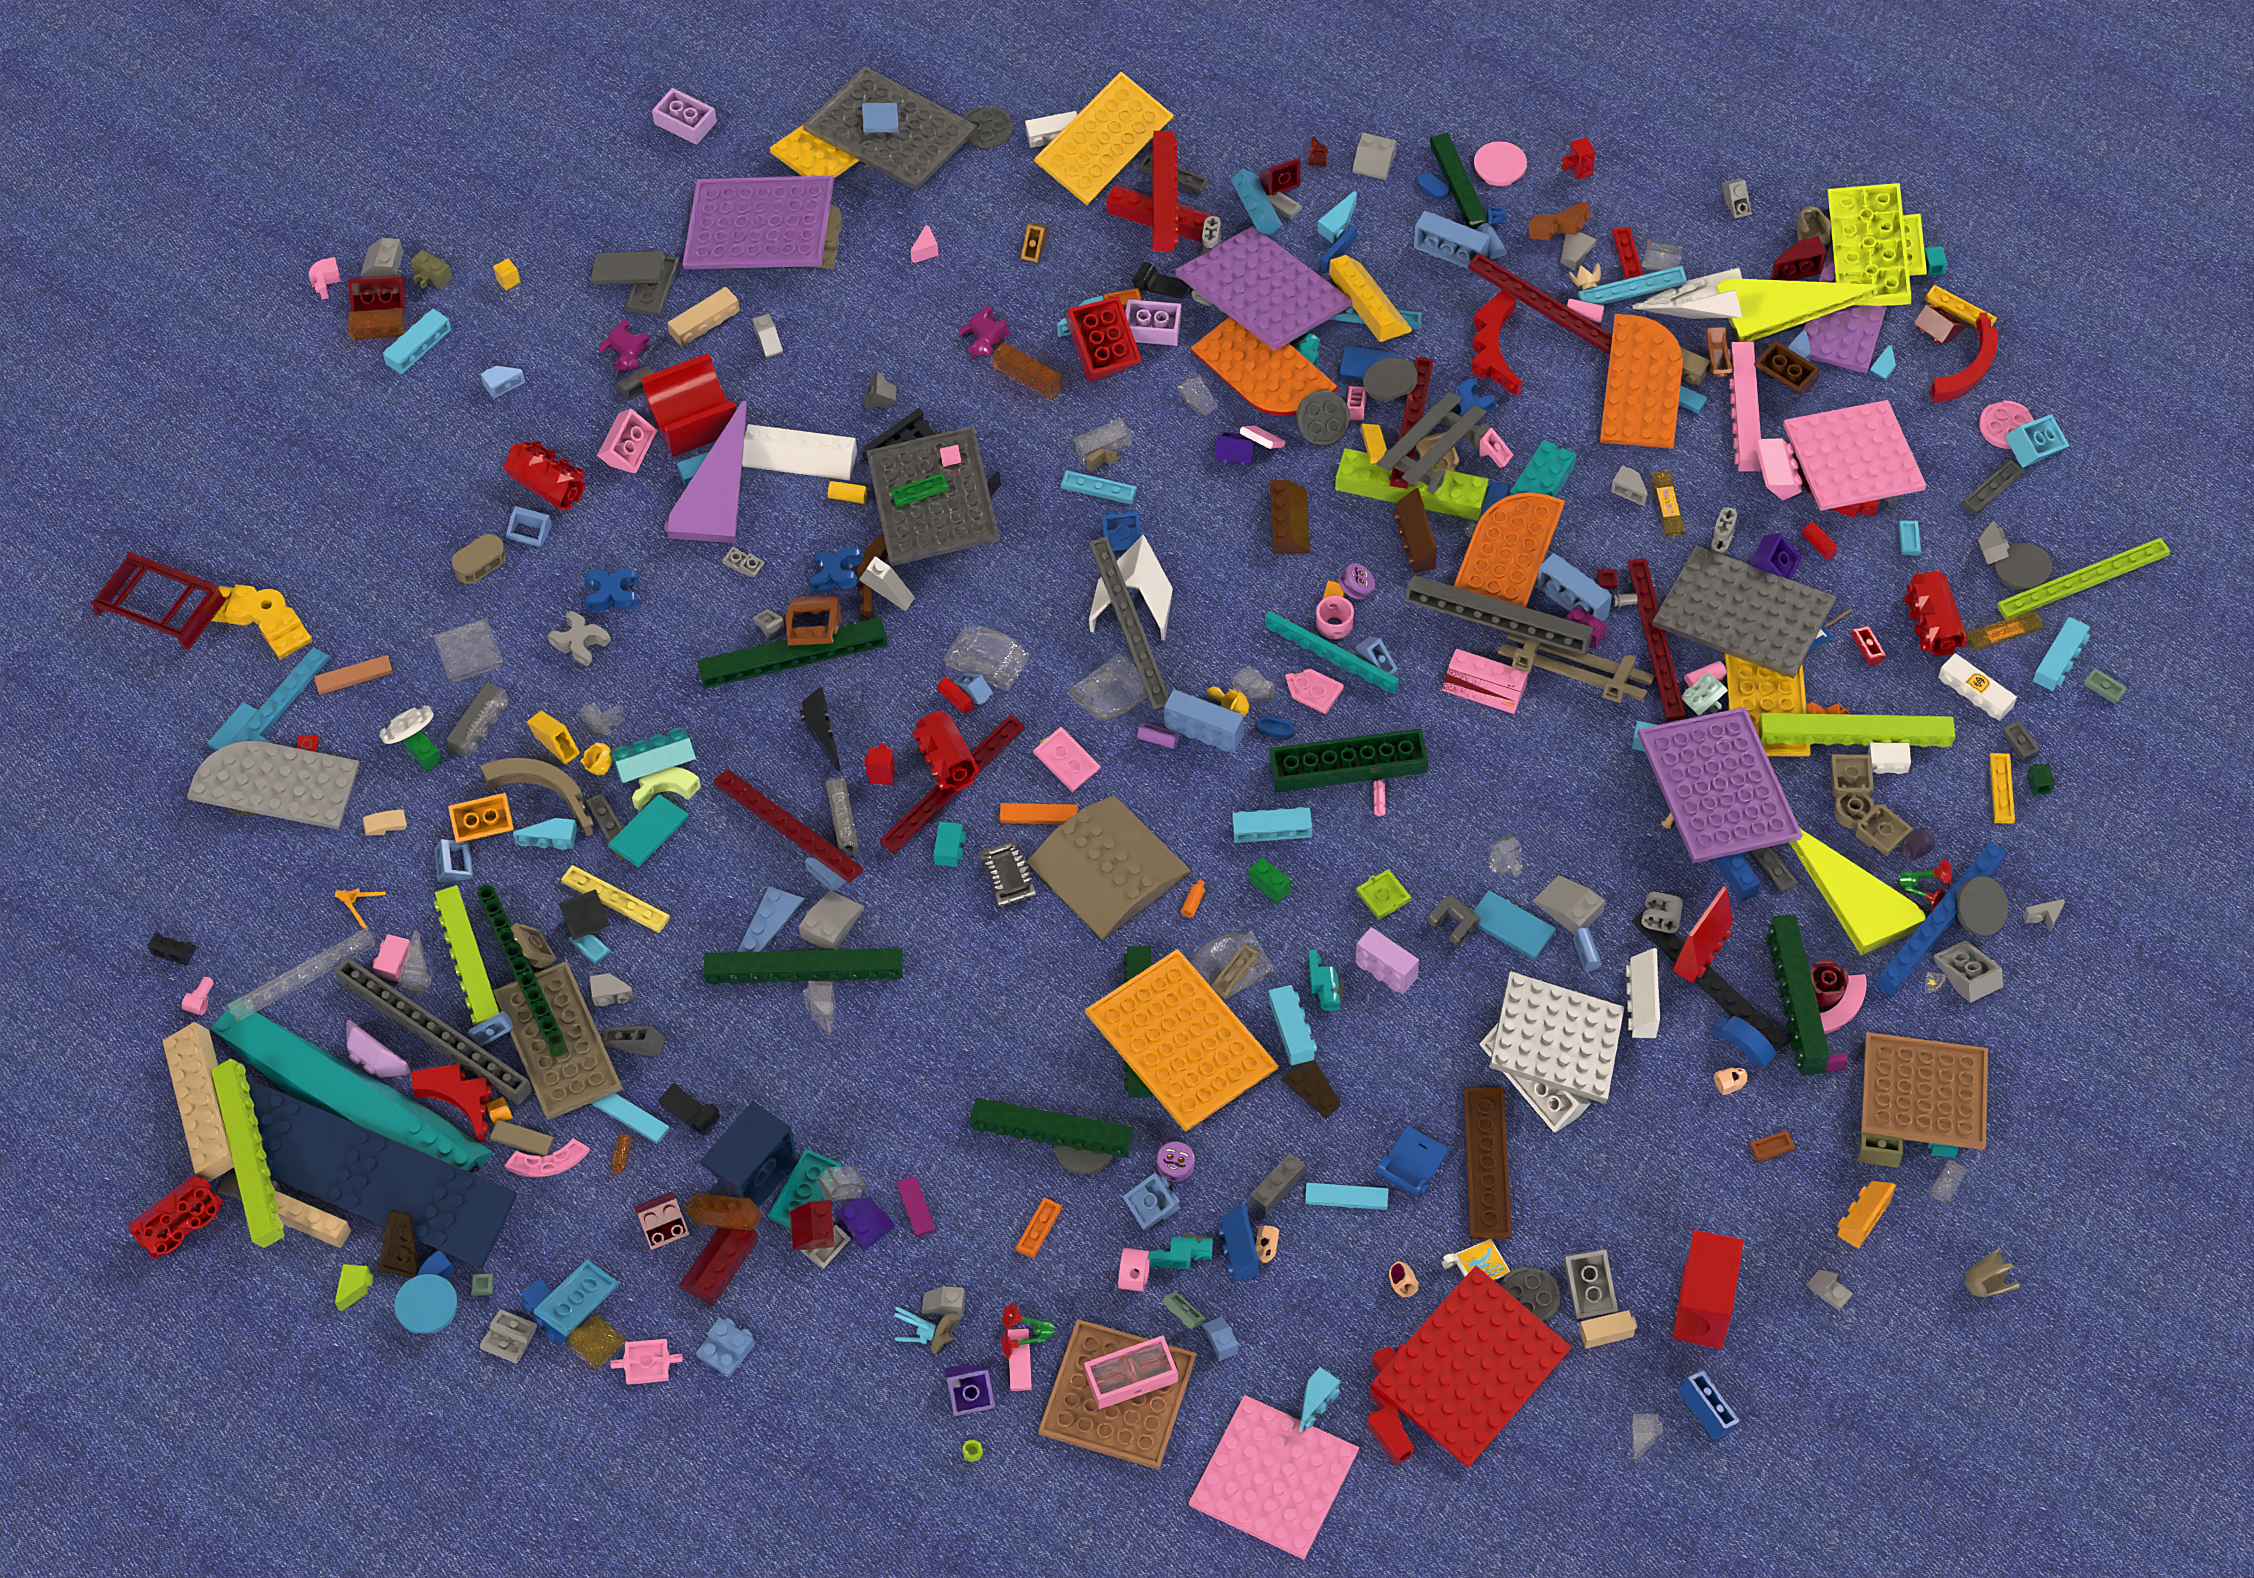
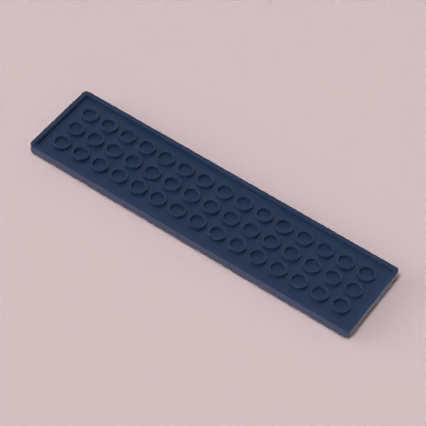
[246,1078,517,1268]

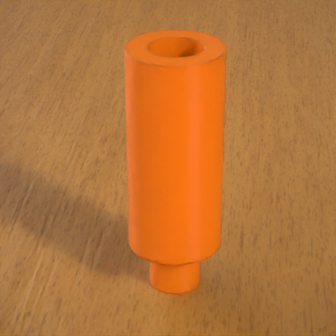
[1180,880,1205,918]

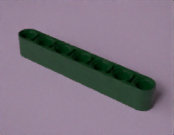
[1430,133,1487,229]

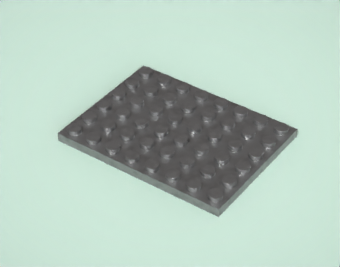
[803,66,977,191]
[866,426,1000,566]
[1652,545,1836,679]

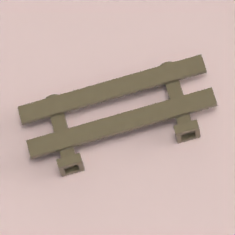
[1498,632,1655,703]

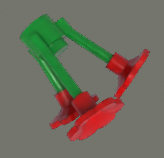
[1900,859,1952,911]
[1001,1303,1054,1359]

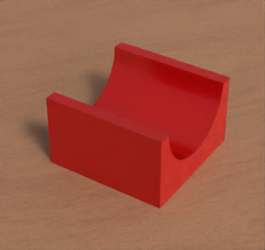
[641,353,736,457]
[1672,1230,1744,1349]

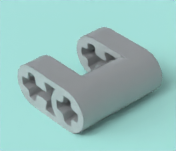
[1202,216,1221,254]
[1711,507,1737,555]
[1642,892,1683,933]

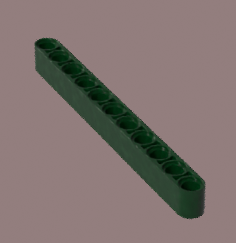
[477,885,567,1057]

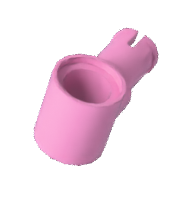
[182,977,214,1016]

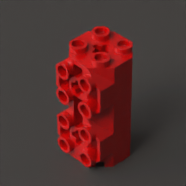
[503,440,586,510]
[1904,570,1967,657]
[912,710,980,791]
[127,1174,223,1260]

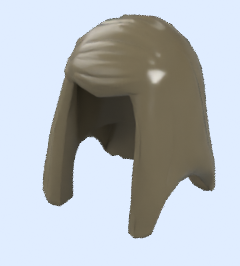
[1796,206,1831,248]
[1965,1248,2020,1298]

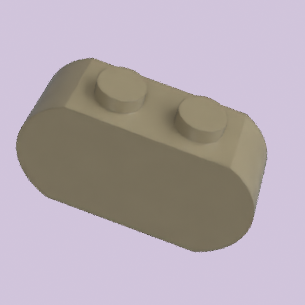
[452,534,506,584]

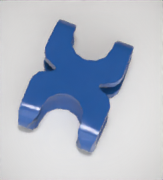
[1436,378,1497,417]
[808,547,863,593]
[584,569,639,611]

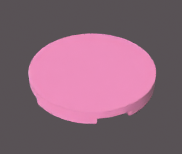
[1474,141,1527,186]
[1979,401,2034,449]

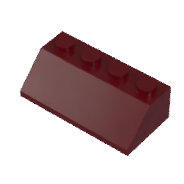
[678,1220,758,1306]

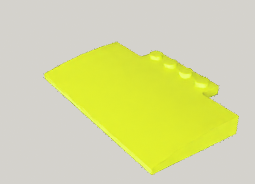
[1828,183,1926,306]

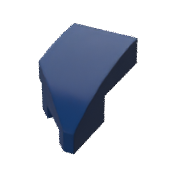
[1487,206,1506,224]

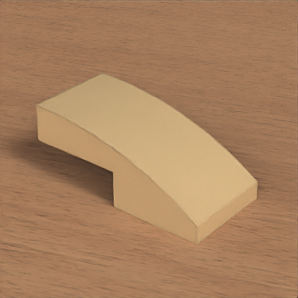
[362,810,407,836]

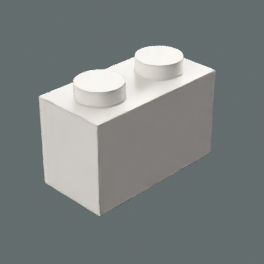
[1868,743,1911,774]

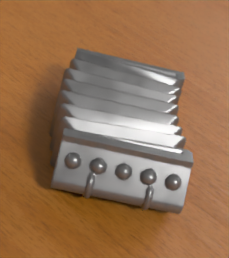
[977,840,1036,908]

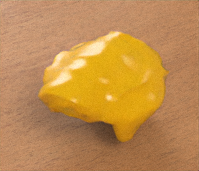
[580,742,612,775]

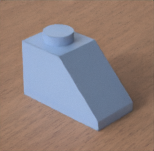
[481,366,525,399]

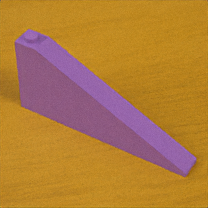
[665,401,747,543]

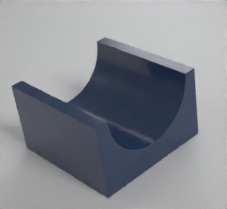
[700,1101,798,1222]

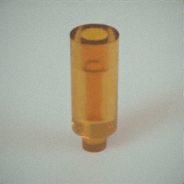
[611,1134,632,1175]

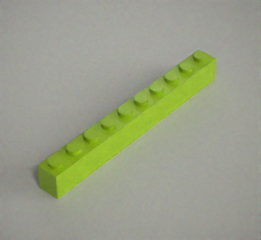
[1758,713,1955,747]
[211,1059,284,1248]

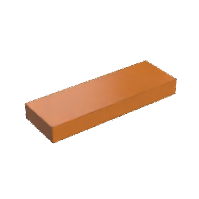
[1015,1197,1062,1259]

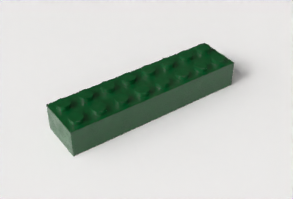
[1269,728,1428,792]
[1766,914,1830,1076]

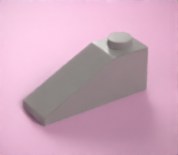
[859,556,915,612]

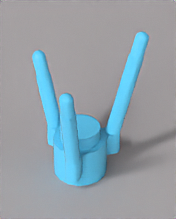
[894,1307,937,1344]

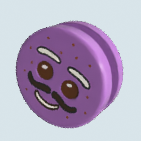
[1339,563,1375,600]
[1157,1142,1195,1182]

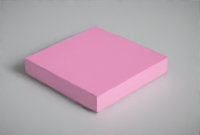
[1240,425,1286,449]

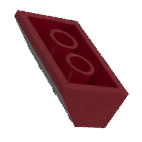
[348,274,406,316]

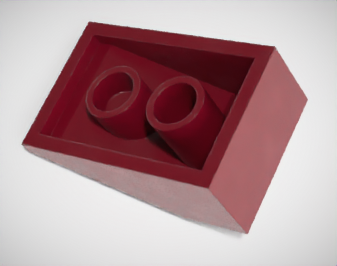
[1770,236,1826,281]

